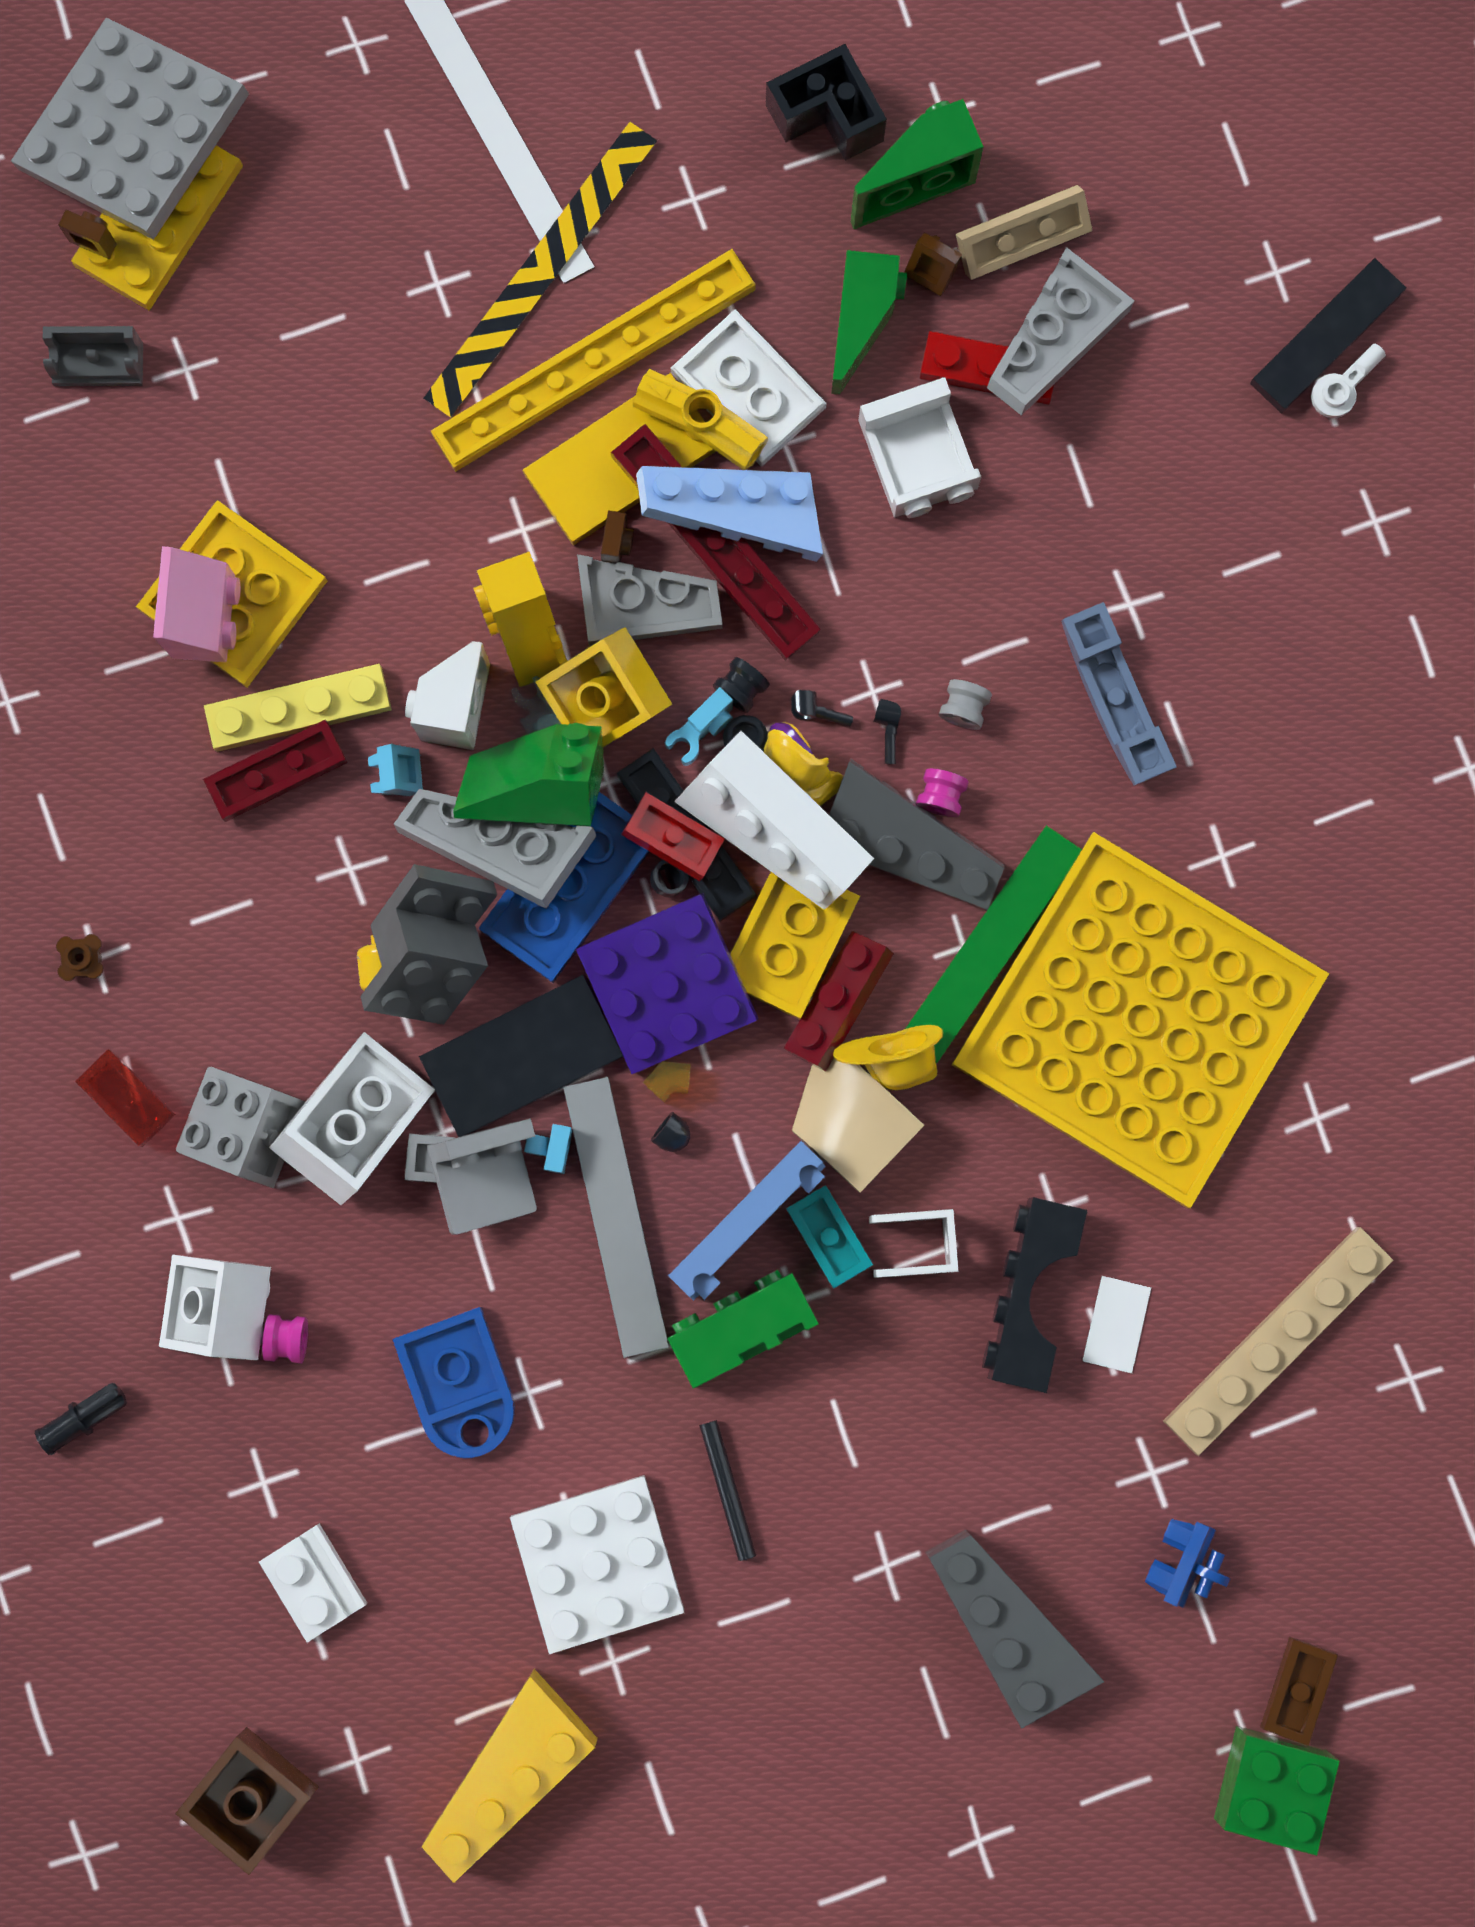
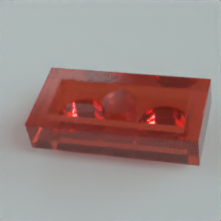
[75,1049,176,1147]

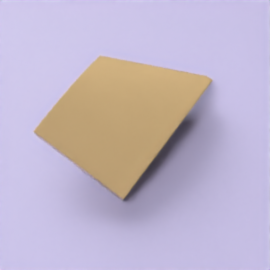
[792,1058,924,1193]

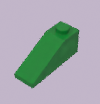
[831,250,907,395]

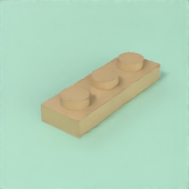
[956,185,1092,280]

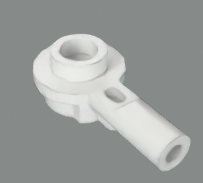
[1311,344,1386,418]

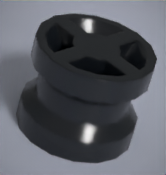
[713,657,770,713]

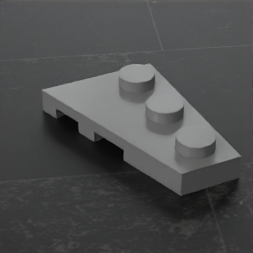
[577,554,722,646]

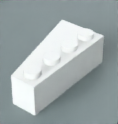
[674,731,874,910]

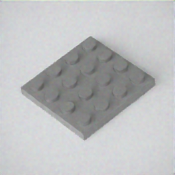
[11,18,249,240]

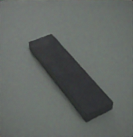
[1250,258,1407,414]
[616,748,757,922]

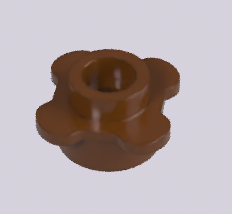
[56,934,104,981]

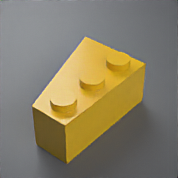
[473,551,567,687]

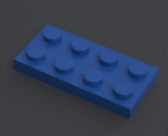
[478,792,649,983]

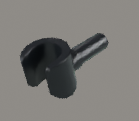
[791,690,853,727]
[873,699,901,764]

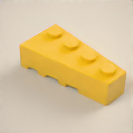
[422,1669,598,1883]

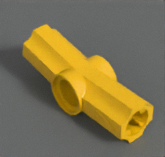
[633,369,768,470]

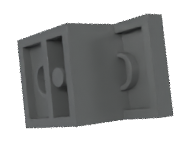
[360,864,498,1025]

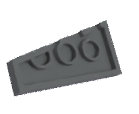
[829,759,1005,910]

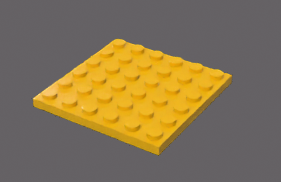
[952,832,1329,1209]

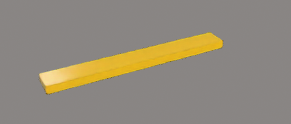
[431,249,756,472]

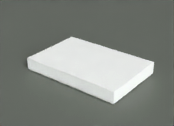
[671,309,826,467]

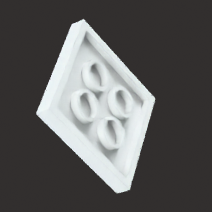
[510,1475,684,1654]

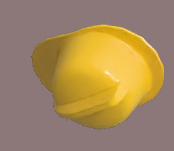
[833,1025,943,1090]

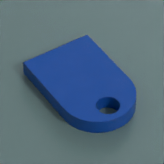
[392,1307,515,1458]

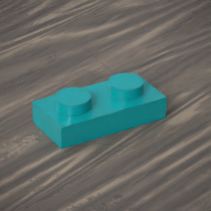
[786,1185,873,1289]

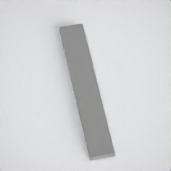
[563,1077,669,1358]

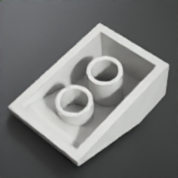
[269,1032,435,1205]

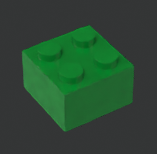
[1214,1726,1340,1856]

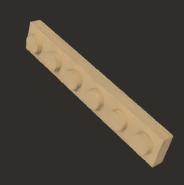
[1163,1227,1393,1456]

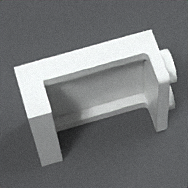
[858,377,981,518]

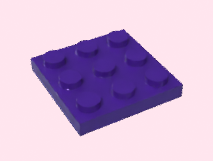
[576,893,758,1074]

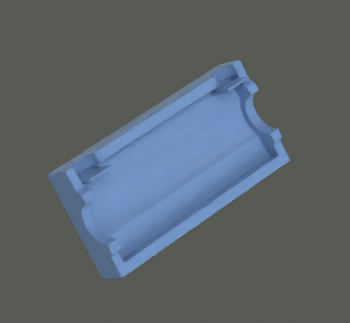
[668,1141,825,1301]

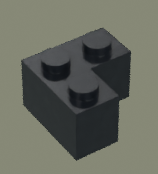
[766,44,887,161]

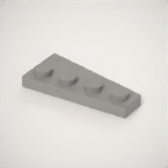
[987,247,1134,415]
[394,789,596,908]

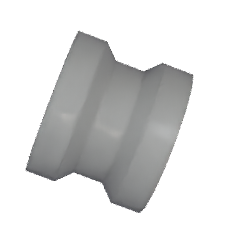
[938,679,992,730]

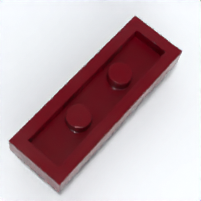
[203,720,348,822]
[784,931,894,1072]

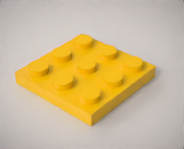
[136,500,328,688]

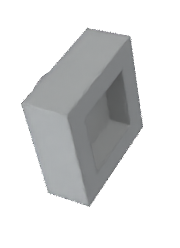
[405,1134,455,1183]

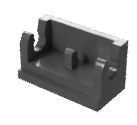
[43,326,143,386]

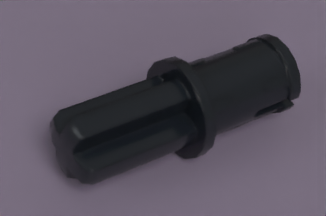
[35,1383,127,1455]

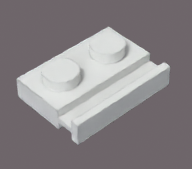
[259,1523,368,1642]

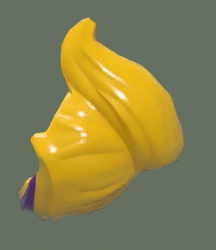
[764,722,844,806]

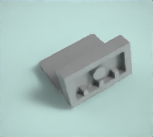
[176,1067,306,1188]
[427,1118,537,1235]

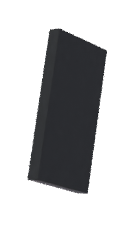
[419,975,624,1137]

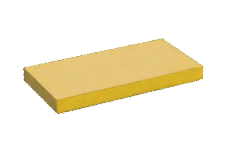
[523,373,716,546]

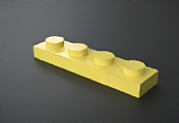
[204,664,392,752]

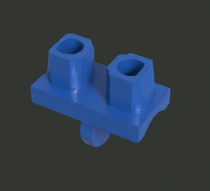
[1145,1519,1231,1608]

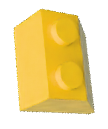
[536,627,672,747]

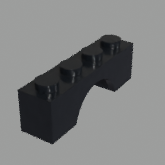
[982,1197,1087,1393]

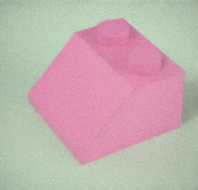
[153,546,241,662]

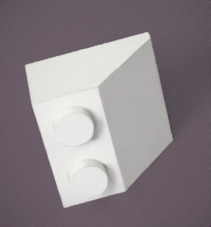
[405,641,490,750]
[159,1255,271,1360]

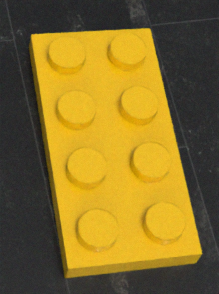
[71,145,243,311]

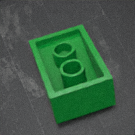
[850,99,984,229]
[453,723,604,826]

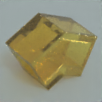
[643,1061,691,1103]

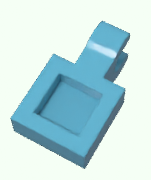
[665,687,733,766]

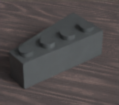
[925,1529,1104,1728]

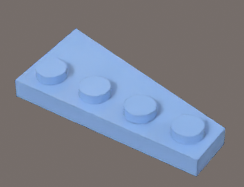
[636,466,823,562]

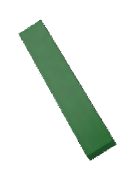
[905,825,1082,1064]

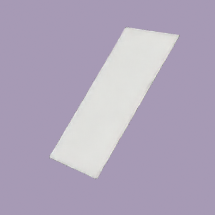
[1083,1276,1151,1373]

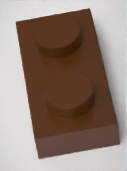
[1260,1636,1338,1746]

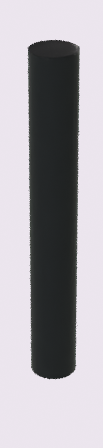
[699,1420,756,1561]

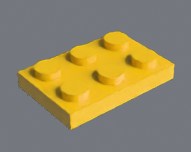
[730,872,860,1020]

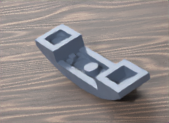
[1061,602,1177,786]

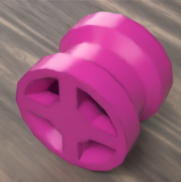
[916,768,969,817]
[262,1314,308,1364]

